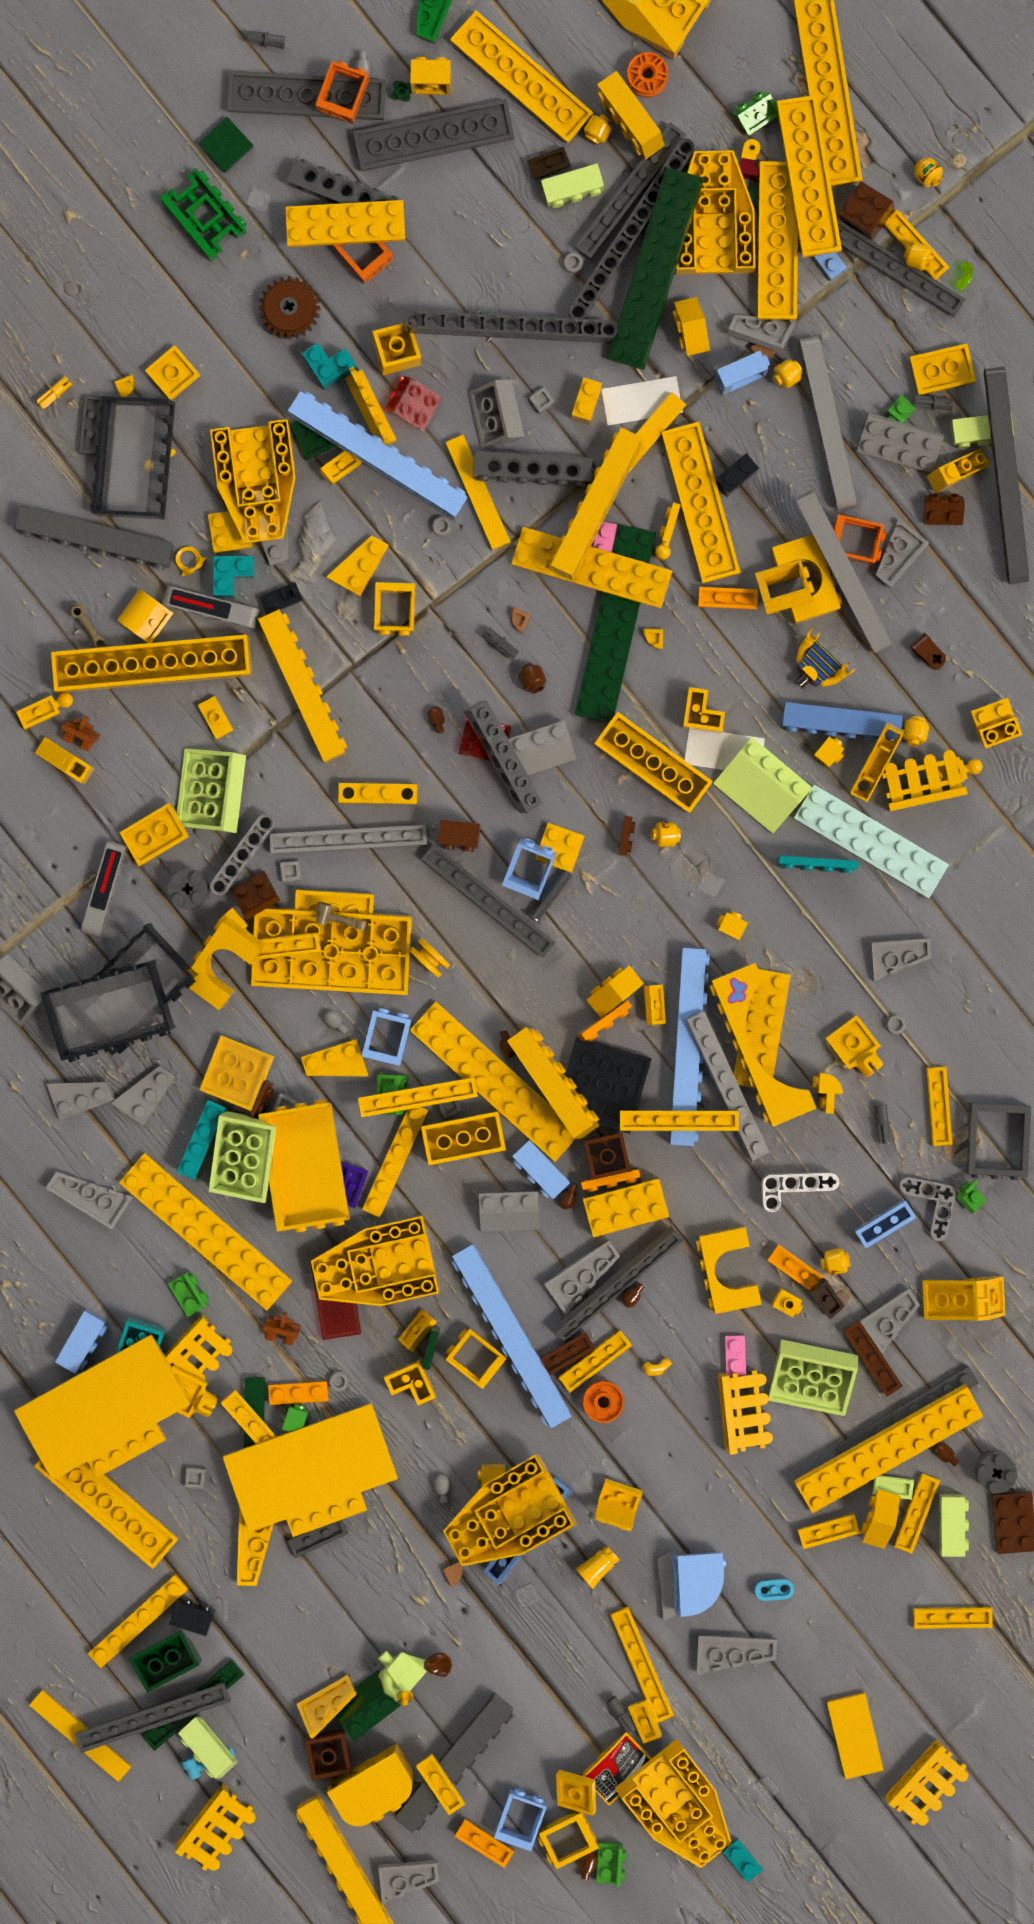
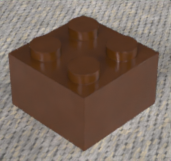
[838,181,895,241]
[438,820,481,852]
[584,1132,631,1180]
[305,1729,353,1780]

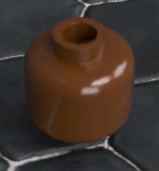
[518,663,547,694]

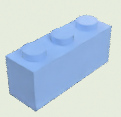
[512,1139,570,1199]
[853,1199,916,1248]
[55,1309,108,1374]

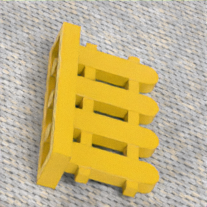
[345,366,397,446]
[882,750,968,811]
[164,1314,232,1381]
[717,1370,773,1455]
[884,1739,968,1826]
[175,1783,256,1871]

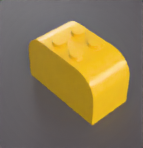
[327,1743,414,1826]

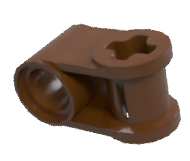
[910,633,946,670]

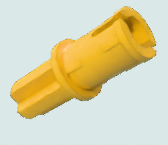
[37,375,72,409]

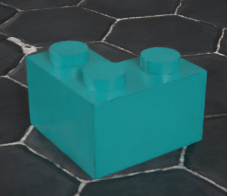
[302,343,357,390]
[213,556,255,598]
[116,1316,166,1353]

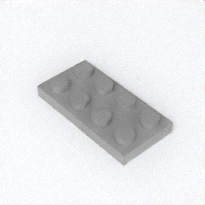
[857,413,944,473]

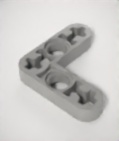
[899,1177,956,1241]

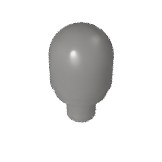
[355,51,370,76]
[324,1011,349,1035]
[434,1474,451,1503]

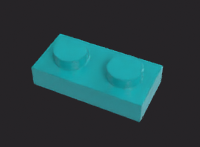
[723,1838,763,1882]

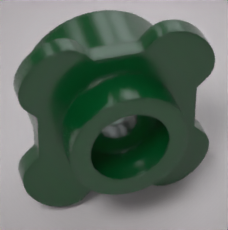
[391,81,411,102]

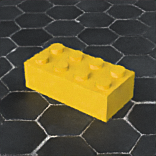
[597,71,665,160]
[421,1111,506,1165]
[583,1178,669,1237]

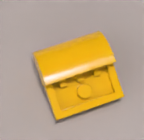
[117,588,173,643]
[970,697,1022,749]
[812,1072,843,1114]

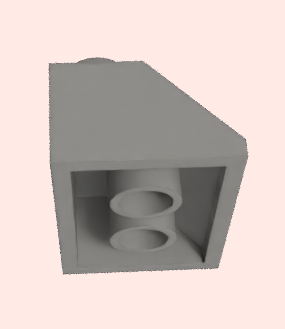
[469,380,524,449]
[508,720,577,775]
[0,954,45,1027]
[479,1190,539,1232]

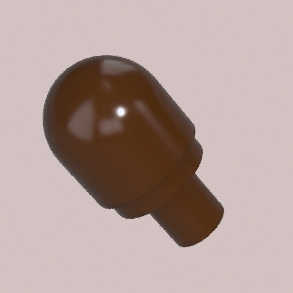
[427,706,445,734]
[499,1030,515,1058]
[558,1182,577,1210]
[622,1282,645,1308]
[934,1443,960,1467]
[580,1852,598,1880]

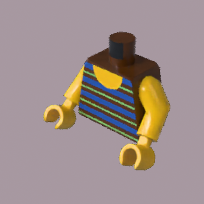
[795,628,855,689]

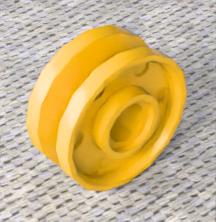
[409,938,450,978]

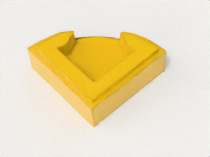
[114,375,135,397]
[643,629,663,650]

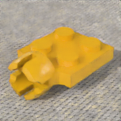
[825,1015,883,1077]
[172,1365,218,1418]

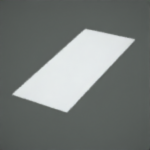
[601,376,683,425]
[685,729,765,770]

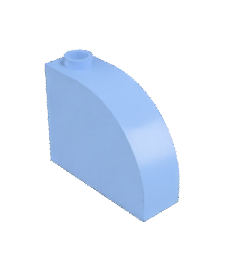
[672,1552,726,1617]

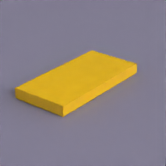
[826,1692,884,1779]

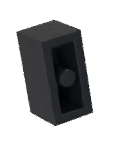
[716,453,759,497]
[169,1597,215,1636]

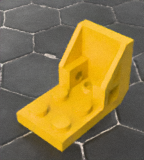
[922,1276,1005,1321]

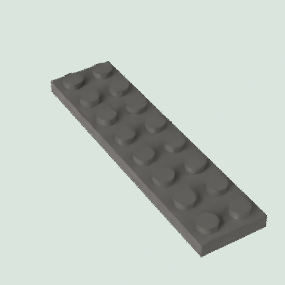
[227,71,386,121]
[353,99,515,172]

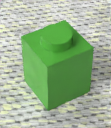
[282,1403,309,1432]

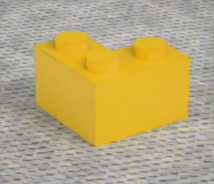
[672,297,710,356]
[683,687,725,733]
[587,965,644,1018]
[384,1359,436,1405]
[860,1489,901,1549]

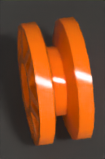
[627,52,668,98]
[583,1380,624,1423]

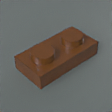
[618,816,636,857]

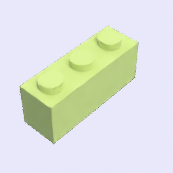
[541,163,604,208]
[950,415,1014,449]
[939,1494,969,1557]
[178,1717,238,1779]

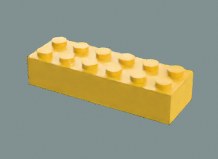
[594,712,713,814]
[507,1027,600,1139]

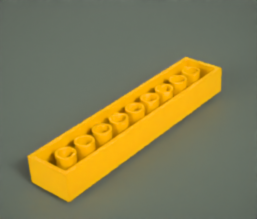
[51,634,253,693]

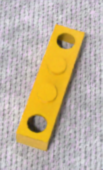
[850,722,904,802]
[338,783,418,805]

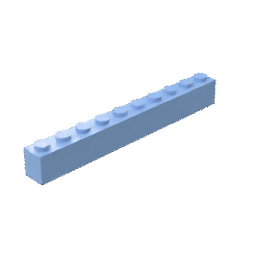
[287,391,468,520]
[670,948,710,1146]
[451,1244,572,1428]

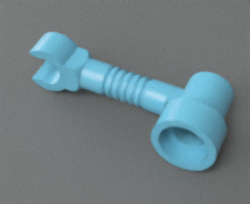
[181,1748,235,1780]

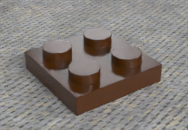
[231,870,280,920]

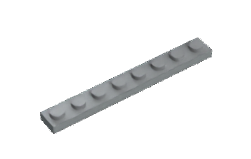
[269,825,427,854]
[685,1011,769,1161]

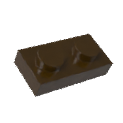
[527,146,571,181]
[809,1278,845,1319]

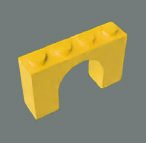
[771,534,843,625]
[183,917,266,1010]
[696,1226,762,1314]

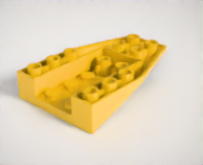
[601,0,712,60]
[676,150,755,275]
[210,419,296,544]
[311,1215,440,1306]
[443,1454,578,1566]
[615,1739,732,1868]

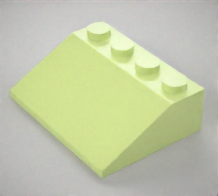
[713,737,812,834]
[177,748,246,833]
[209,1111,277,1203]
[768,1339,858,1416]

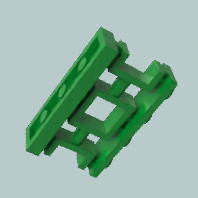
[159,168,247,262]

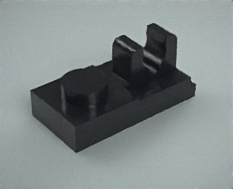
[259,582,303,615]

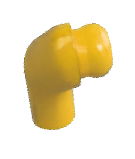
[642,1357,672,1376]

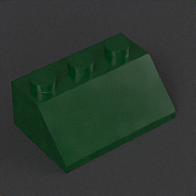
[129,1630,202,1693]
[336,1670,401,1742]

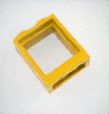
[755,559,814,615]
[374,582,416,636]
[445,1327,507,1389]
[537,1811,599,1869]

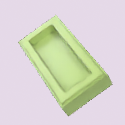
[872,1475,914,1500]

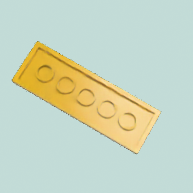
[286,200,406,248]
[733,969,791,1088]

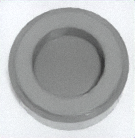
[563,253,583,274]
[432,516,452,537]
[886,1015,906,1035]
[329,1371,349,1392]

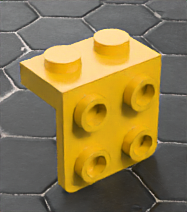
[594,1478,643,1531]

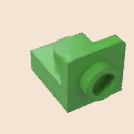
[885,395,916,423]
[956,1180,986,1214]

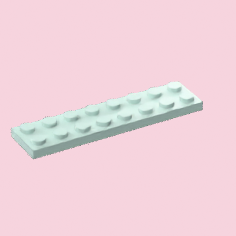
[793,785,949,899]

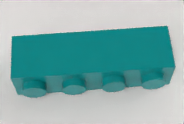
[177,1099,228,1180]

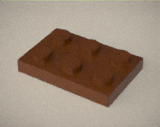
[992,1491,1034,1554]

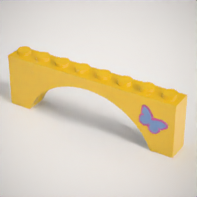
[709,962,817,1127]

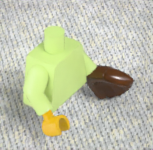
[378,1651,452,1706]

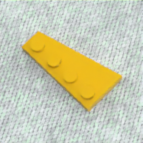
[237,1506,274,1586]

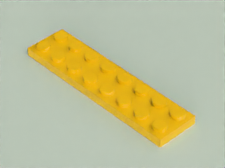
[450,10,594,144]
[776,95,842,258]
[757,161,798,320]
[661,422,741,584]
[511,527,673,609]
[34,1460,179,1569]

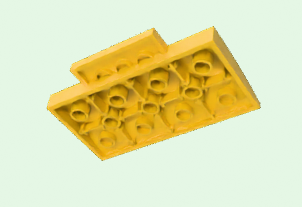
[251,889,412,995]
[14,1334,191,1480]
[223,1403,398,1537]

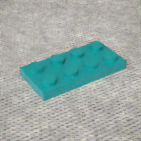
[776,855,859,874]

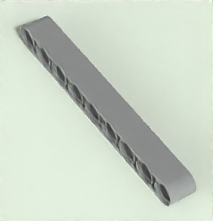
[799,336,857,510]
[795,489,893,654]

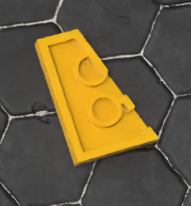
[326,535,389,597]
[301,1039,369,1076]
[296,1675,357,1739]

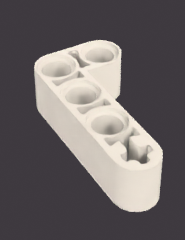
[761,1172,839,1212]

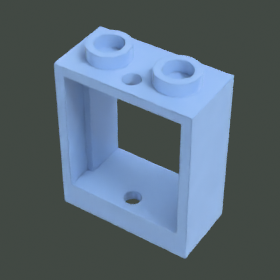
[715,351,770,395]
[502,838,557,900]
[362,1008,412,1066]
[494,1788,547,1851]

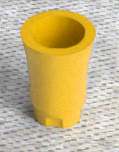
[575,1545,620,1589]

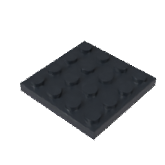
[565,1037,652,1134]

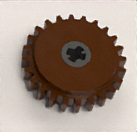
[258,276,321,340]

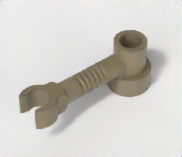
[69,603,107,648]
[315,902,367,930]

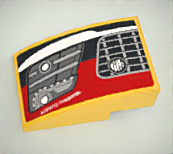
[582,1731,652,1805]

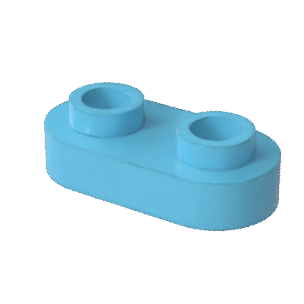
[755,1578,794,1601]

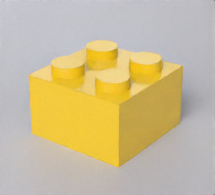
[410,57,452,95]
[372,321,421,375]

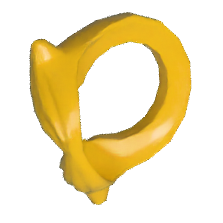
[175,546,207,576]

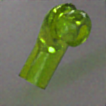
[955,261,974,291]

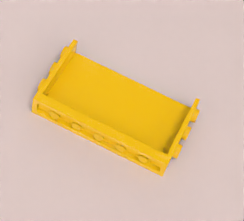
[258,1099,350,1233]

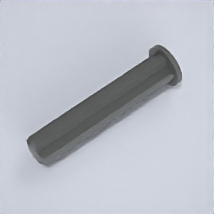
[528,870,572,924]

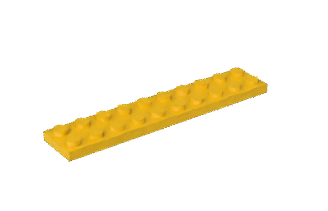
[793,0,863,187]
[409,1001,575,1161]
[119,1153,293,1311]
[794,1384,984,1514]

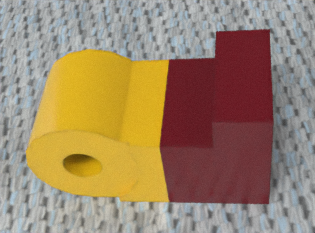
[739,139,760,181]

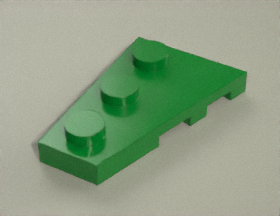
[416,0,453,44]

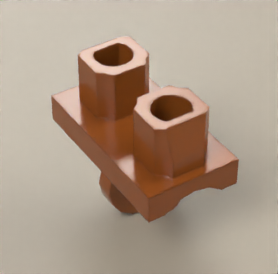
[61,716,100,751]
[263,1312,301,1346]

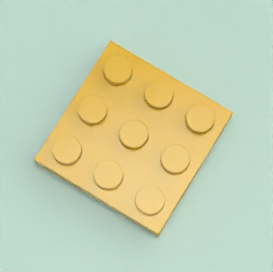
[199,1035,275,1111]

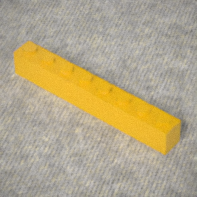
[550,428,643,580]
[258,609,348,763]
[296,1794,394,1924]

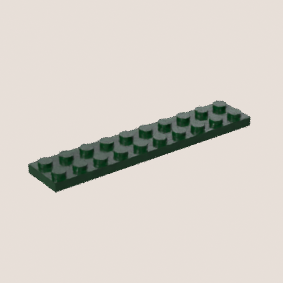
[607,168,704,370]
[574,524,656,723]

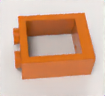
[315,61,370,124]
[333,242,394,284]
[833,514,886,565]

